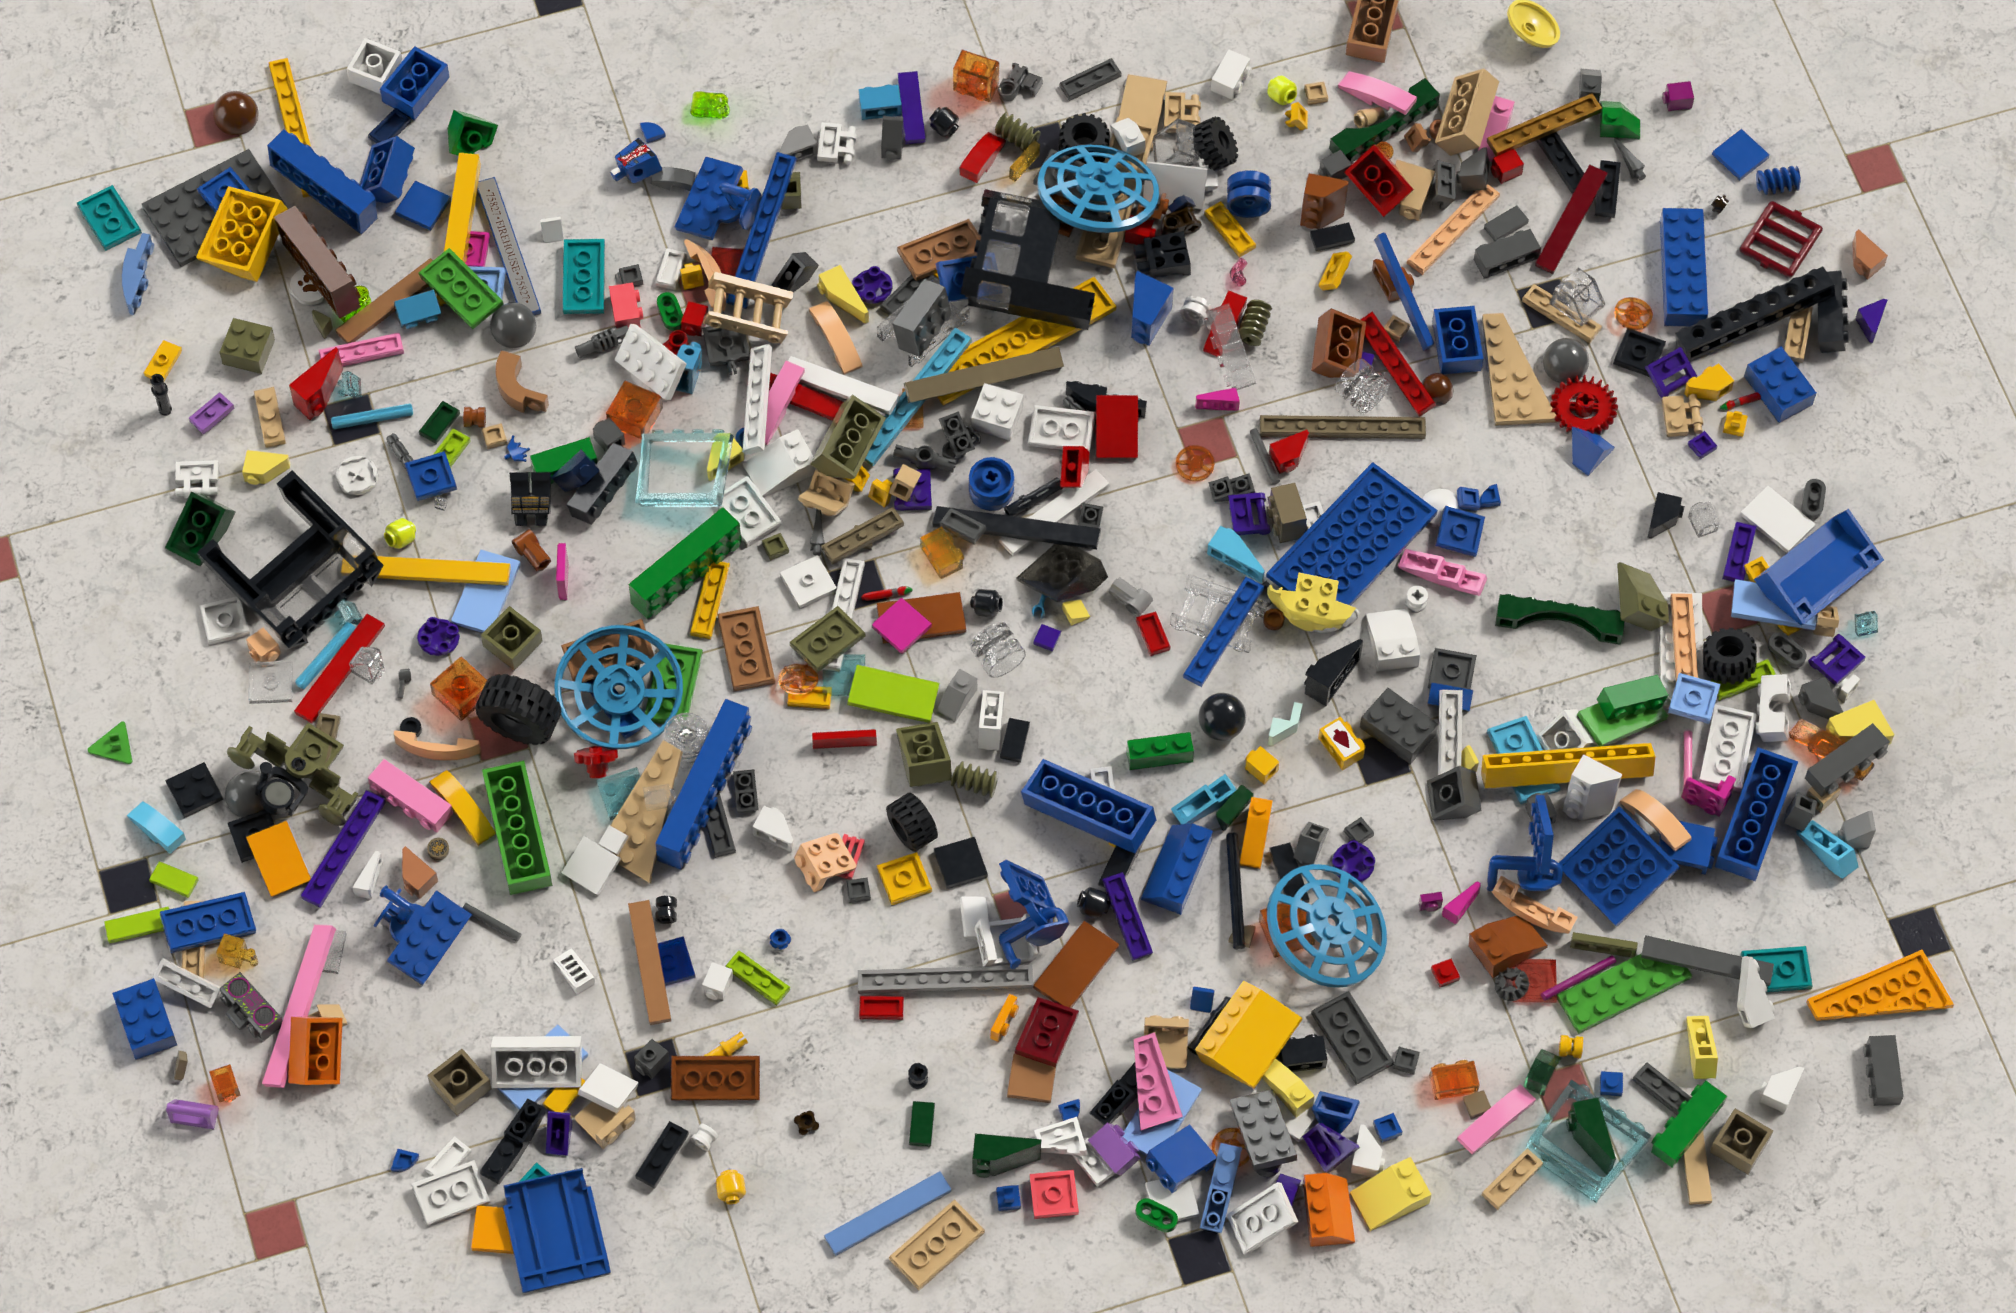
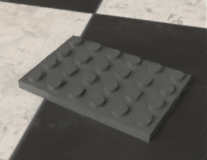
[141,149,288,267]

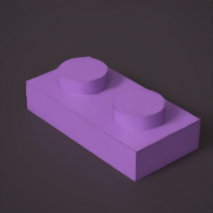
[189,392,235,434]

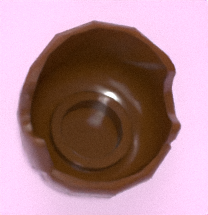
[1422,373,1454,404]

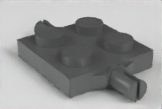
[702,311,750,375]

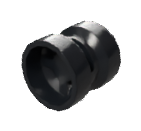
[655,896,677,924]

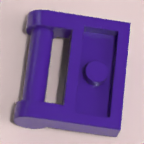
[1645,347,1697,398]
[893,468,932,511]
[1228,492,1271,536]
[1808,634,1866,686]

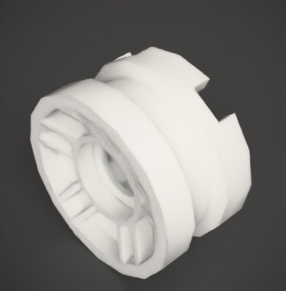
[1180,296,1212,326]

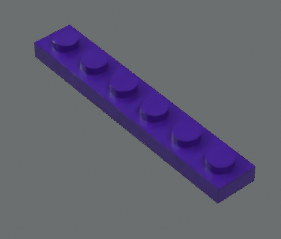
[301,790,386,908]

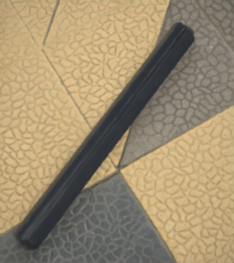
[1226,832,1245,950]

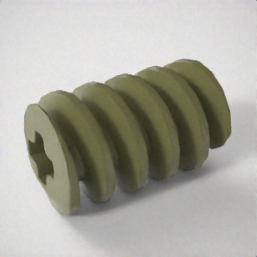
[995,112,1041,151]
[1237,299,1272,346]
[951,761,998,798]

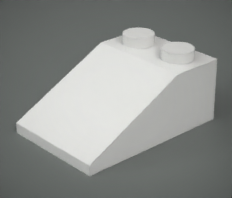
[743,429,816,497]
[1365,608,1420,672]

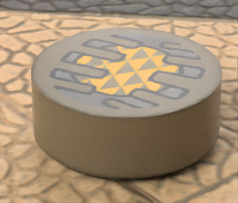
[427,838,449,860]

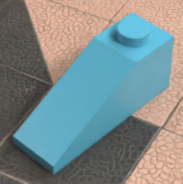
[1207,525,1265,583]
[1796,820,1859,879]

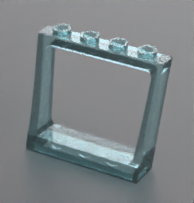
[635,429,734,507]
[1524,1080,1651,1203]

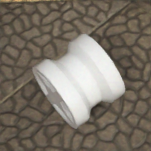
[1406,586,1428,612]
[690,1124,718,1151]

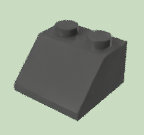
[1427,766,1482,821]

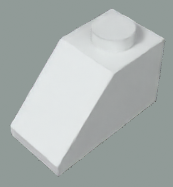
[1110,118,1145,156]
[753,806,794,852]
[1759,1067,1804,1113]
[1351,1124,1385,1178]

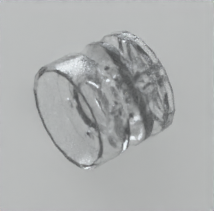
[1335,359,1390,414]
[970,622,1026,678]
[664,713,709,768]

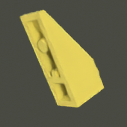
[817,265,869,324]
[1686,1016,1718,1079]
[1262,1058,1315,1118]

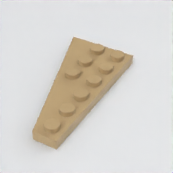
[1482,313,1556,426]
[600,740,683,884]

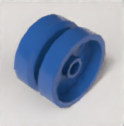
[1227,170,1271,218]
[969,457,1015,511]

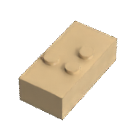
[1435,68,1499,156]

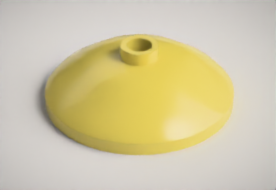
[1507,0,1560,48]

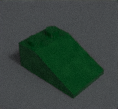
[165,491,236,566]
[1566,1097,1616,1175]
[972,1133,1042,1178]

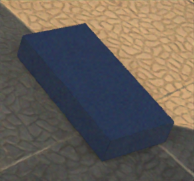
[368,108,411,144]

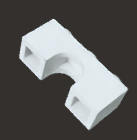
[1756,674,1791,742]

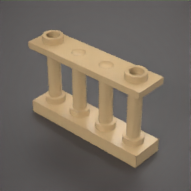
[703,272,793,344]

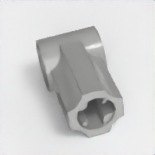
[1109,577,1153,617]

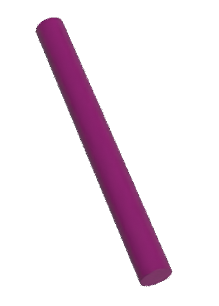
[1541,955,1616,1001]

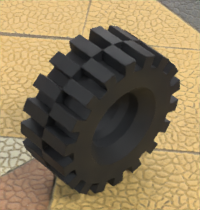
[1193,116,1238,171]

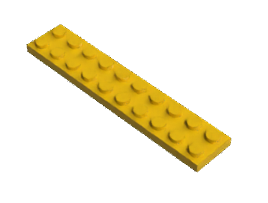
[937,276,1117,406]

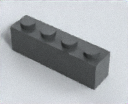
[1805,723,1890,797]

